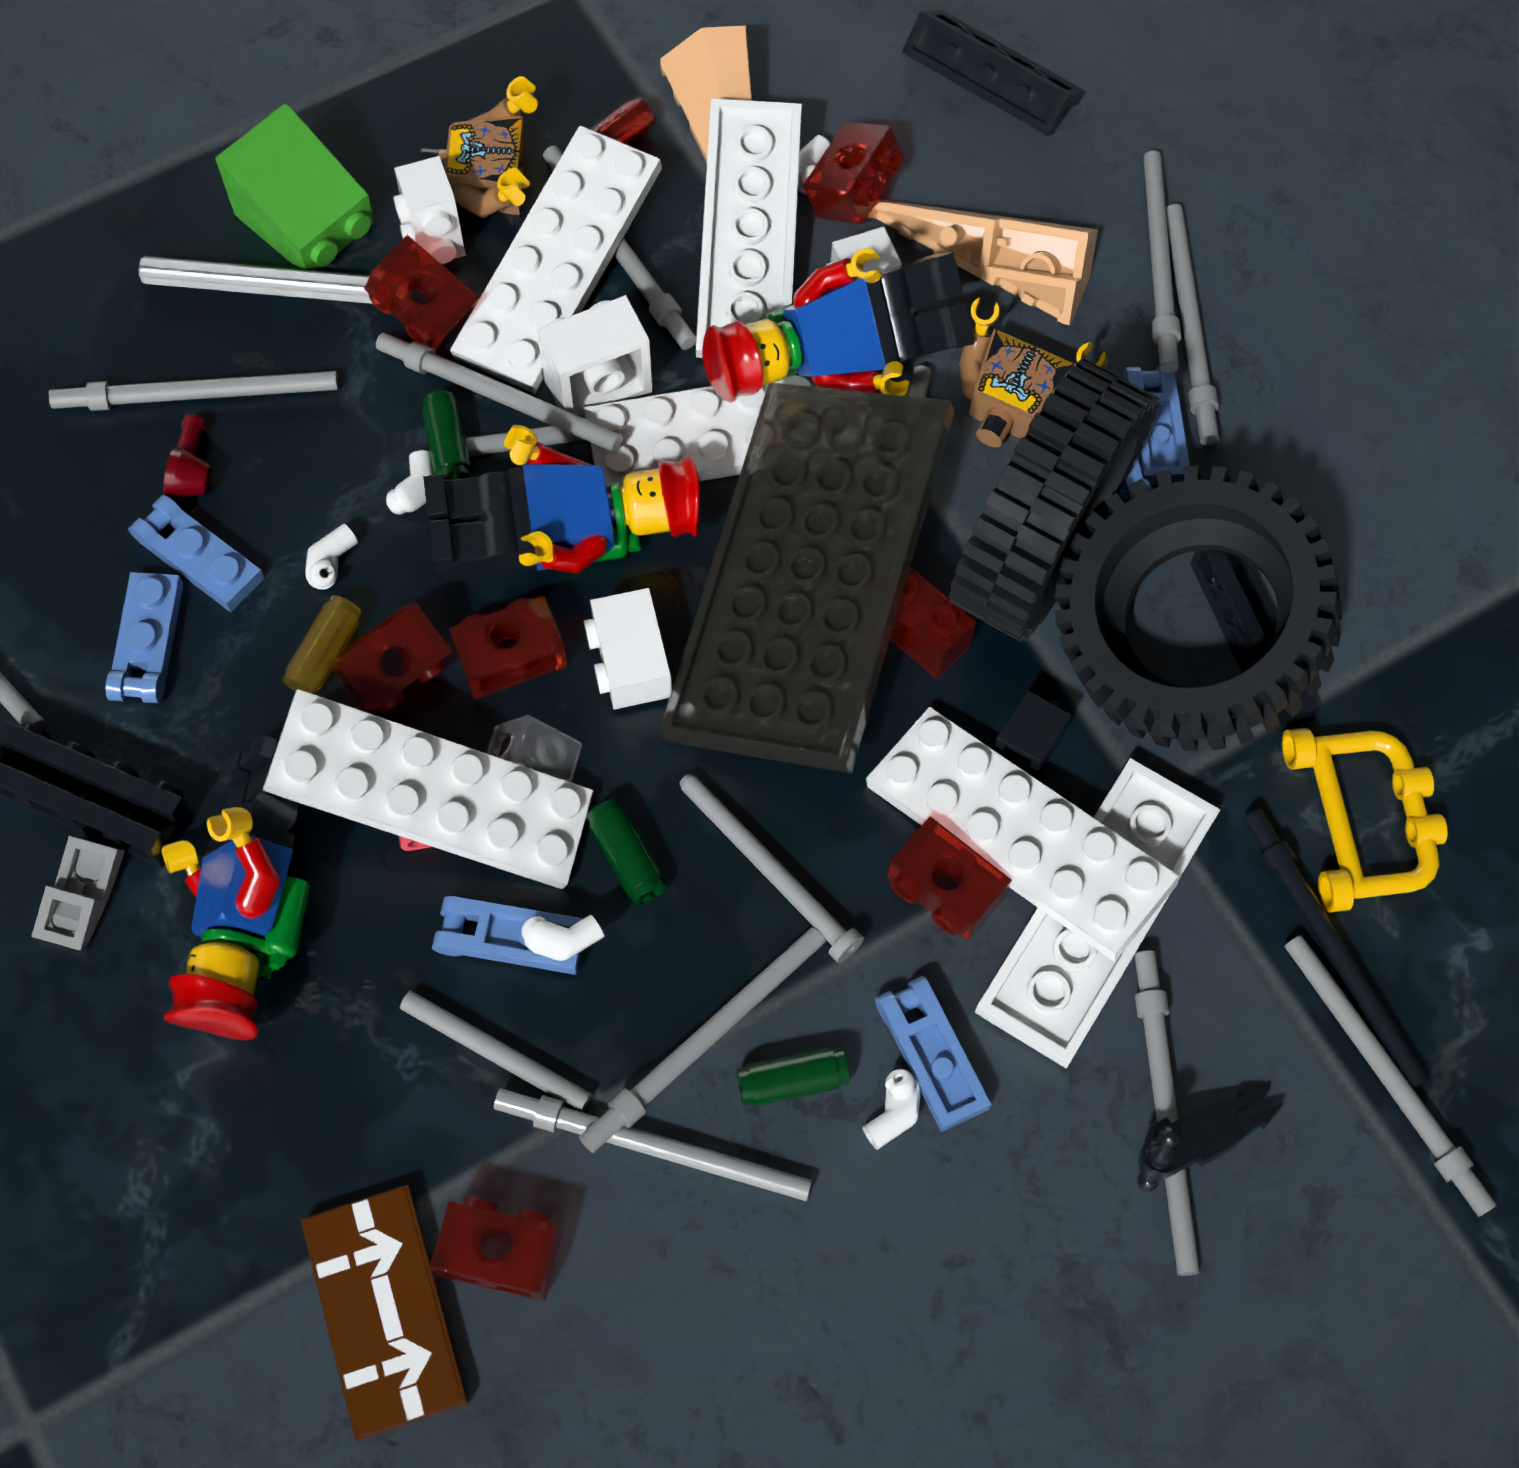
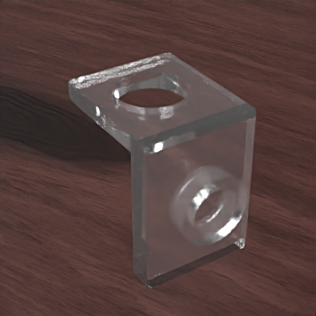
[487,715,582,782]

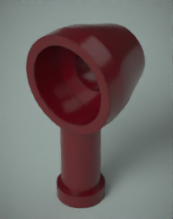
[163,415,211,497]

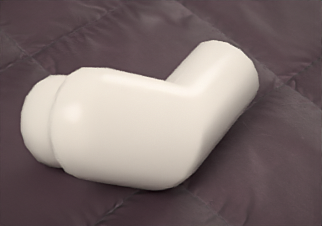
[797,135,832,195]
[386,450,434,515]
[305,523,358,589]
[521,914,604,961]
[862,1069,921,1150]

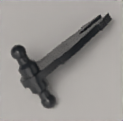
[1137,1087,1284,1192]

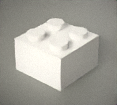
[537,295,652,418]

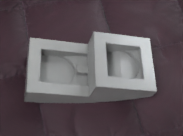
[31,836,125,951]

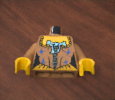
[420,76,538,218]
[959,298,1108,448]

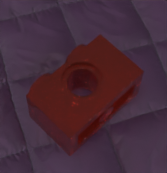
[803,121,904,225]
[364,234,480,352]
[865,560,976,679]
[449,595,568,700]
[326,603,452,714]
[887,816,1012,942]
[430,1197,561,1302]

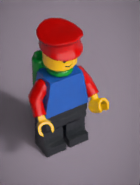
[702,248,974,403]
[423,425,701,584]
[161,734,310,1041]

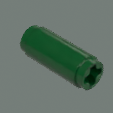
[422,391,472,480]
[587,799,667,905]
[736,1047,849,1107]

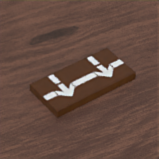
[300,1185,469,1442]

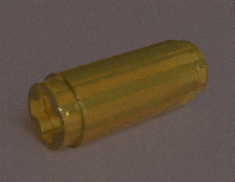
[282,596,362,694]

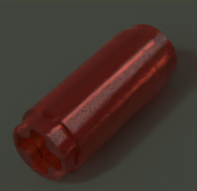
[589,98,655,146]

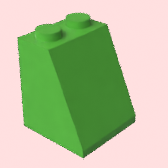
[215,103,375,271]

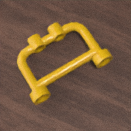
[1282,728,1448,913]

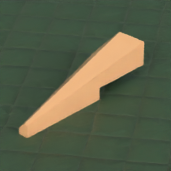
[660,26,751,162]
[865,198,1098,325]

